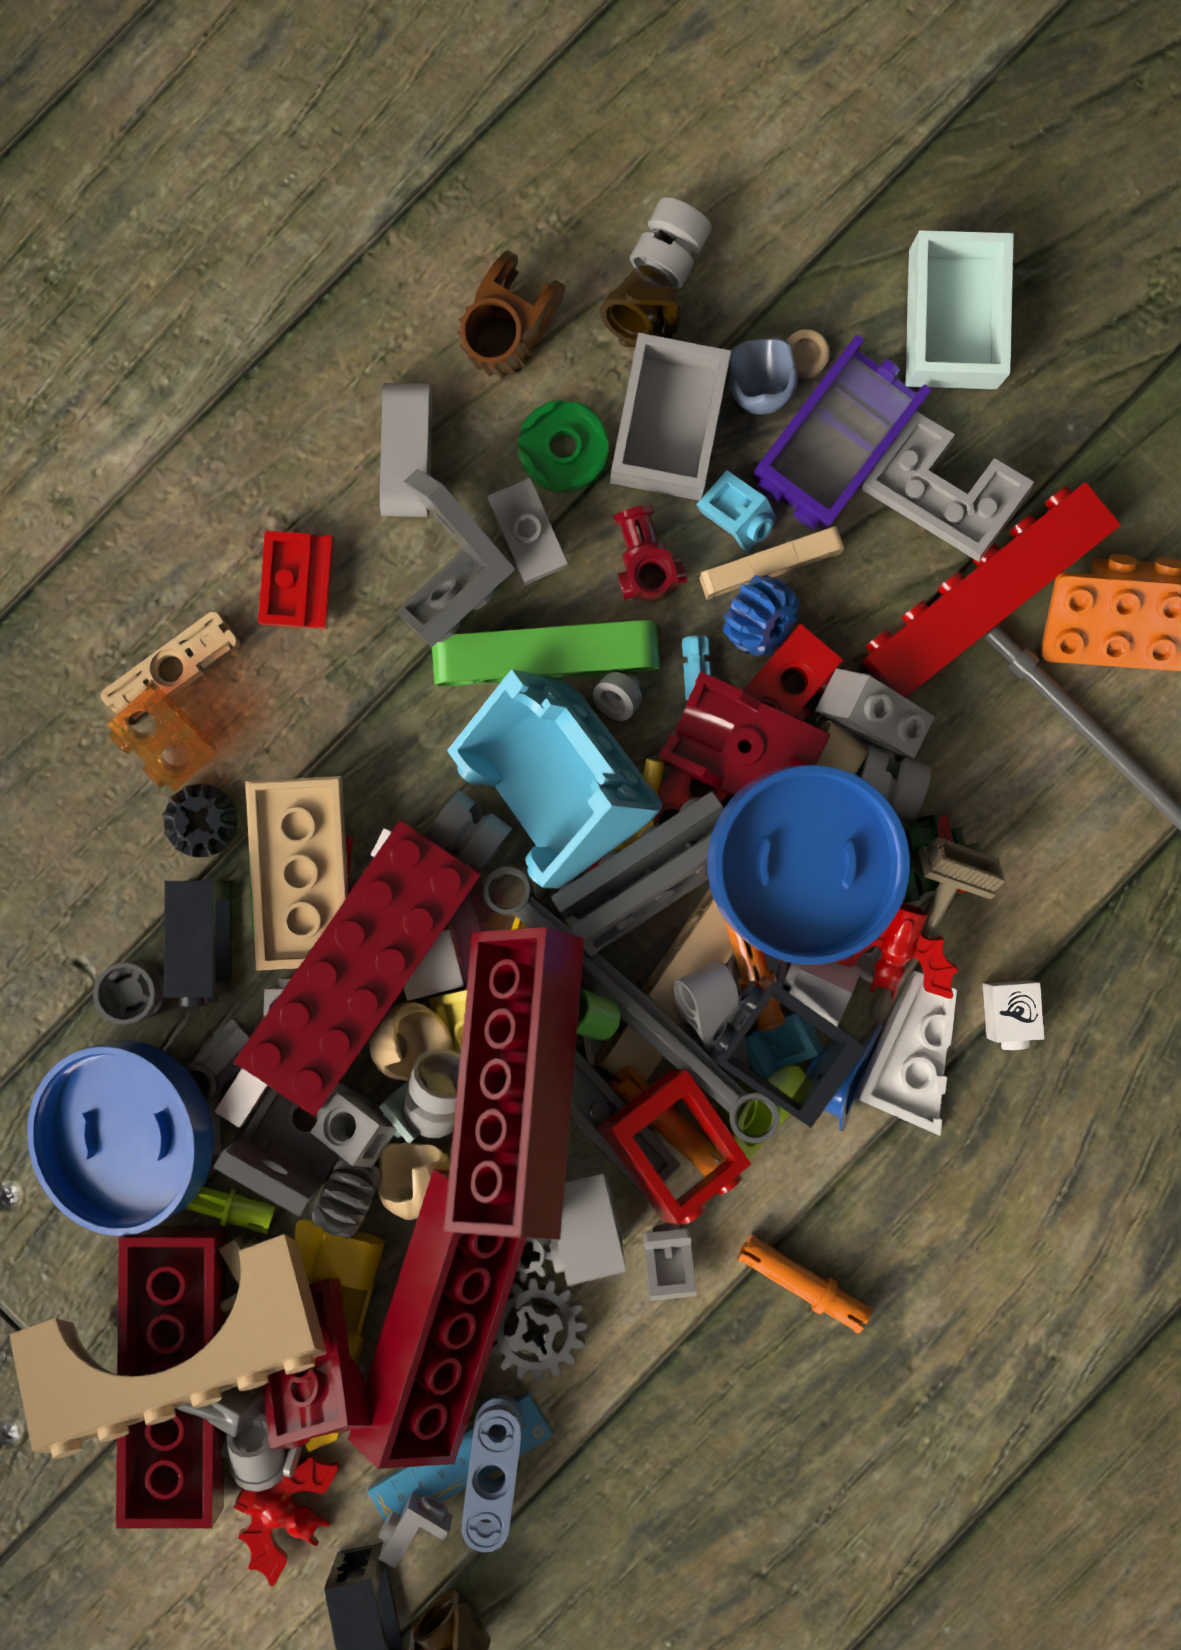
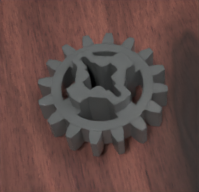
[490,1274,587,1381]

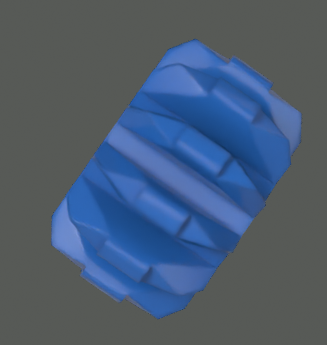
[723,575,800,657]

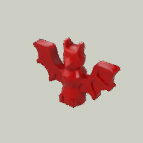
[834,902,958,1000]
[233,1453,339,1586]

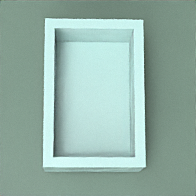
[906,230,1013,389]

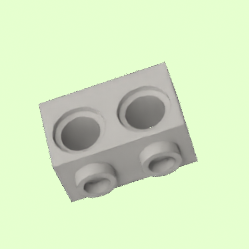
[816,668,935,759]

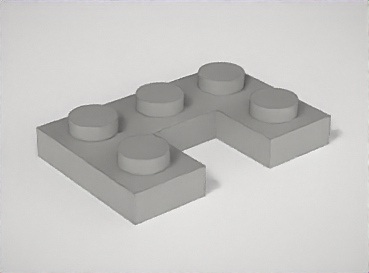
[862,411,1034,562]

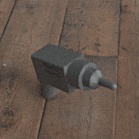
[178,1385,265,1437]

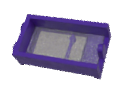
[752,334,932,530]

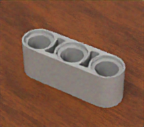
[380,383,433,517]
[673,960,750,1095]

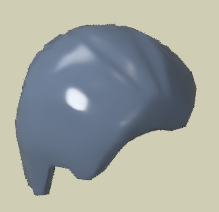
[728,338,798,414]

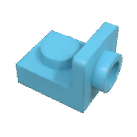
[696,470,777,552]

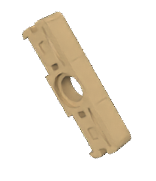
[699,526,845,600]
[101,612,240,726]

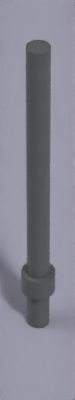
[984,624,1181,831]

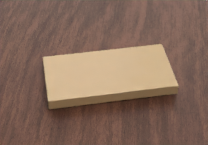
[245,776,349,971]

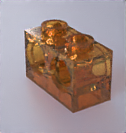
[107,679,217,792]

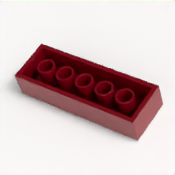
[233,819,481,1117]
[444,927,584,1241]
[348,1169,527,1469]
[116,1226,226,1529]

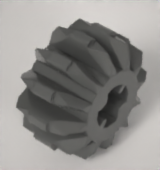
[312,1157,381,1239]

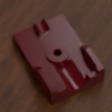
[659,671,831,796]
[263,1278,371,1449]

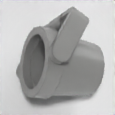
[221,1409,303,1492]

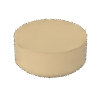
[787,329,830,379]

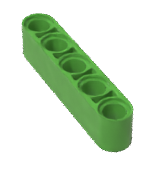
[432,620,661,686]

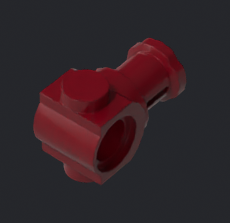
[613,505,687,602]

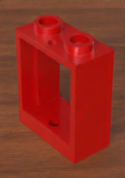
[597,1069,752,1225]

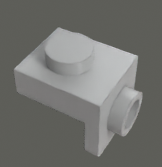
[643,1224,697,1301]
[378,1492,452,1568]

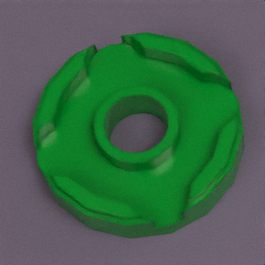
[518,400,609,494]

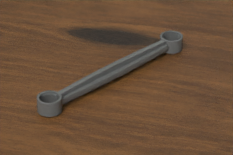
[483,867,779,1143]

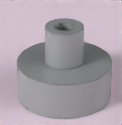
[593,672,642,721]

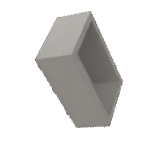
[610,333,731,501]
[549,1151,626,1285]

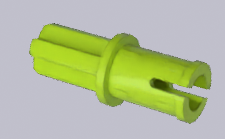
[185,1186,276,1235]

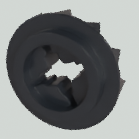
[162,784,238,858]

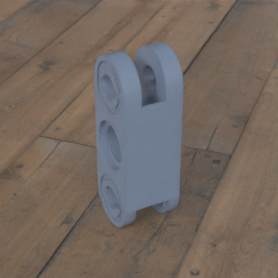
[462,1394,522,1553]

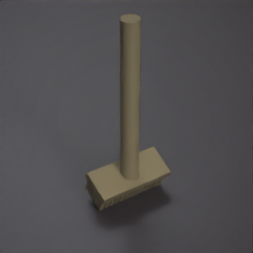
[869,837,1005,1023]

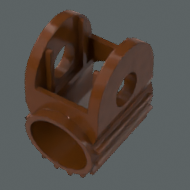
[457,250,566,379]

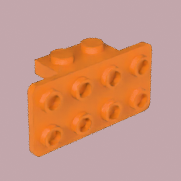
[1040,554,1181,671]

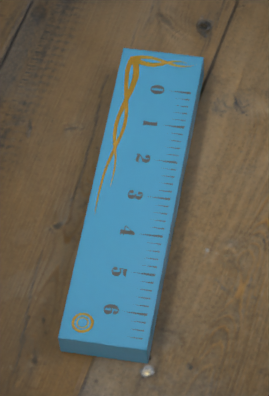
[367,1391,553,1521]

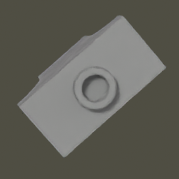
[487,478,568,585]

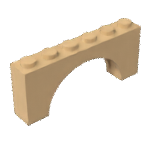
[9,1234,327,1459]

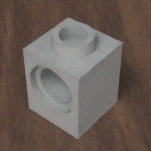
[310,1092,397,1168]

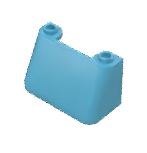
[447,669,662,888]

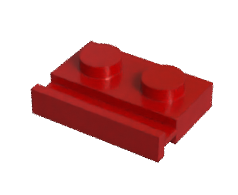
[258,531,334,630]

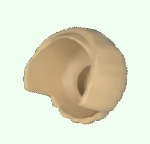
[369,1002,452,1081]
[377,1142,451,1220]

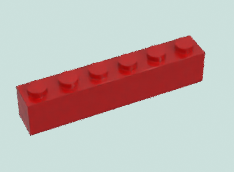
[860,482,1121,698]

